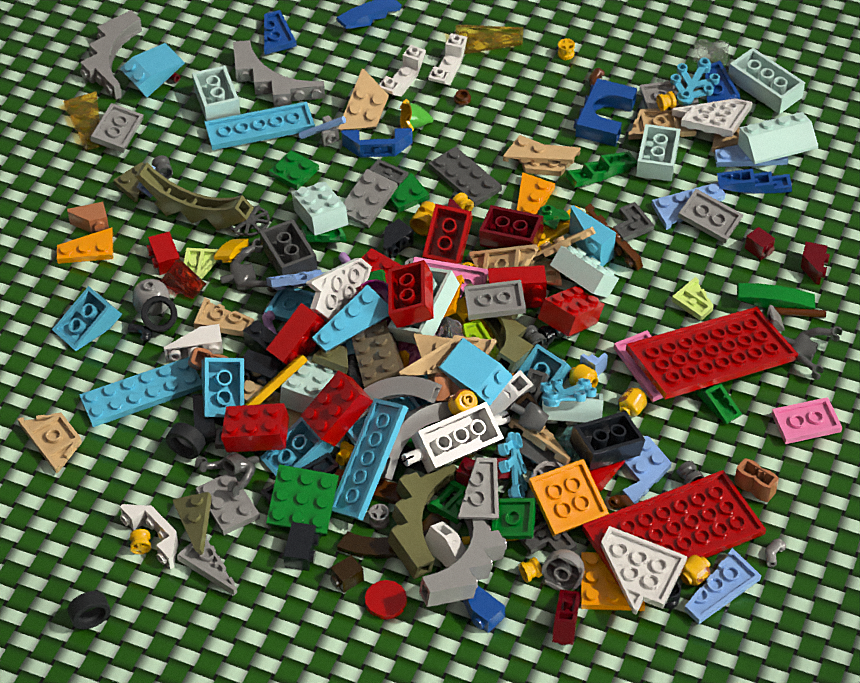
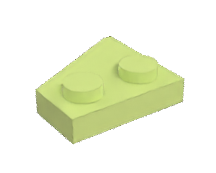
[181,248,219,281]
[672,277,714,321]

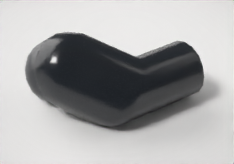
[128,324,152,341]

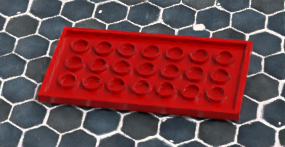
[625,307,799,399]
[582,470,766,589]

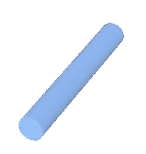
[299,116,346,139]

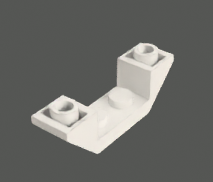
[428,33,467,85]
[379,45,426,97]
[120,504,178,569]

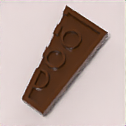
[585,203,643,271]

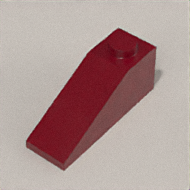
[552,589,581,645]

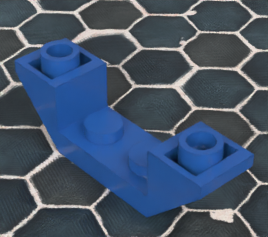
[342,128,413,157]

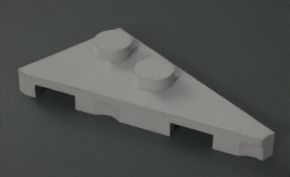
[177,534,237,596]

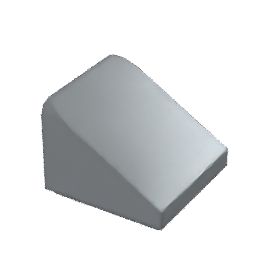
[767,305,785,331]

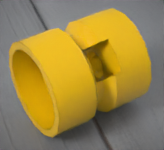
[410,201,435,236]

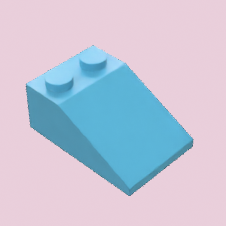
[120,43,185,98]
[569,205,616,266]
[52,286,122,351]
[438,338,513,406]
[516,344,572,406]
[201,358,244,417]
[260,417,335,476]

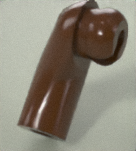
[588,68,605,85]
[608,495,634,508]

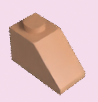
[67,202,109,233]

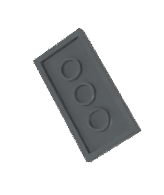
[429,147,502,207]

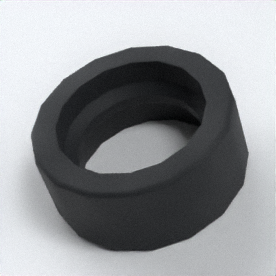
[141,296,178,332]
[165,422,206,459]
[67,591,111,629]

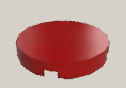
[365,580,407,620]

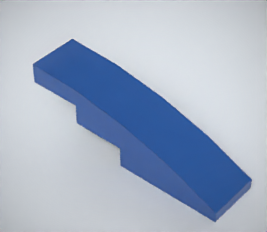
[336,0,402,29]
[717,169,792,193]

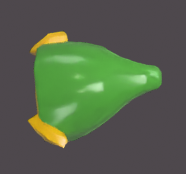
[400,99,433,131]

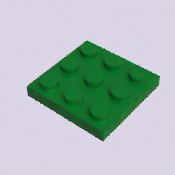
[266,464,339,536]

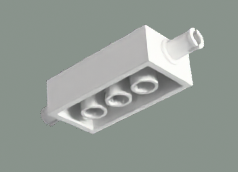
[402,402,511,473]

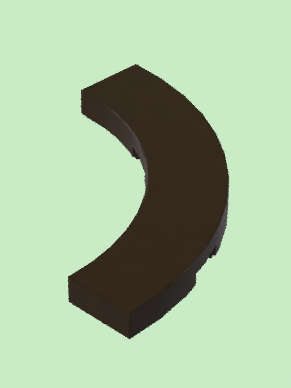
[337,512,450,559]

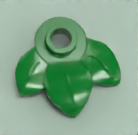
[538,205,570,230]

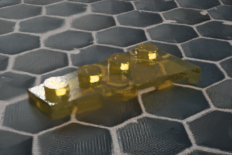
[456,25,523,54]
[64,91,102,151]

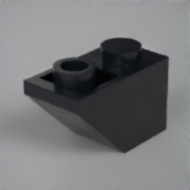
[383,219,414,258]

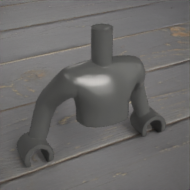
[220,238,277,293]
[783,326,842,380]
[195,452,259,496]

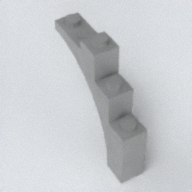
[80,10,142,99]
[233,40,325,108]
[419,519,507,607]

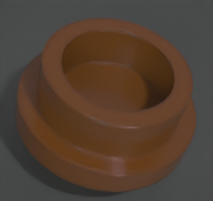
[454,89,471,105]

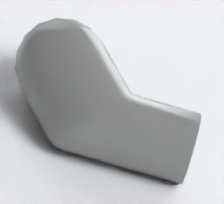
[765,539,786,567]

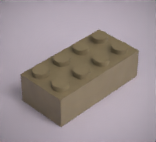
[351,320,404,388]

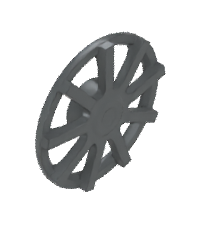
[230,205,270,236]

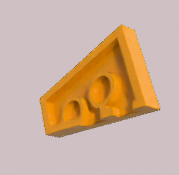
[517,172,555,215]
[57,228,113,264]

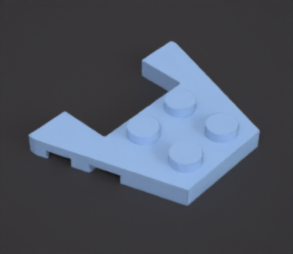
[266,269,325,290]
[623,436,672,504]

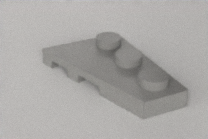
[457,458,499,520]

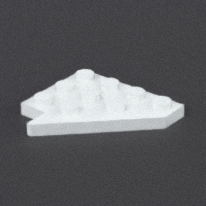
[672,98,752,137]
[306,258,372,322]
[601,526,687,615]

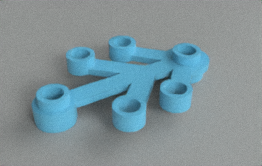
[670,58,720,106]
[540,378,597,407]
[498,432,528,498]

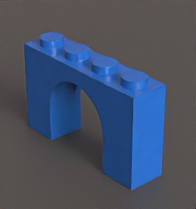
[573,78,637,147]

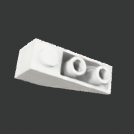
[164,324,223,362]
[489,370,534,416]
[425,521,466,568]

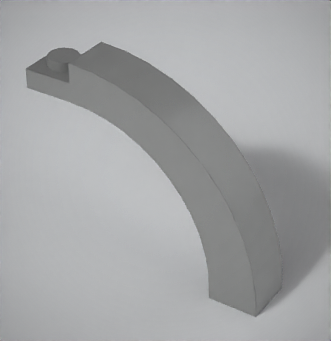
[336,376,443,448]
[380,402,455,480]

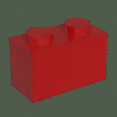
[146,231,181,275]

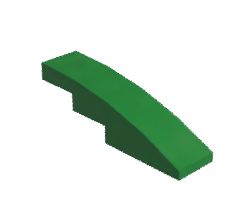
[566,151,637,188]
[737,283,815,309]
[694,383,742,424]

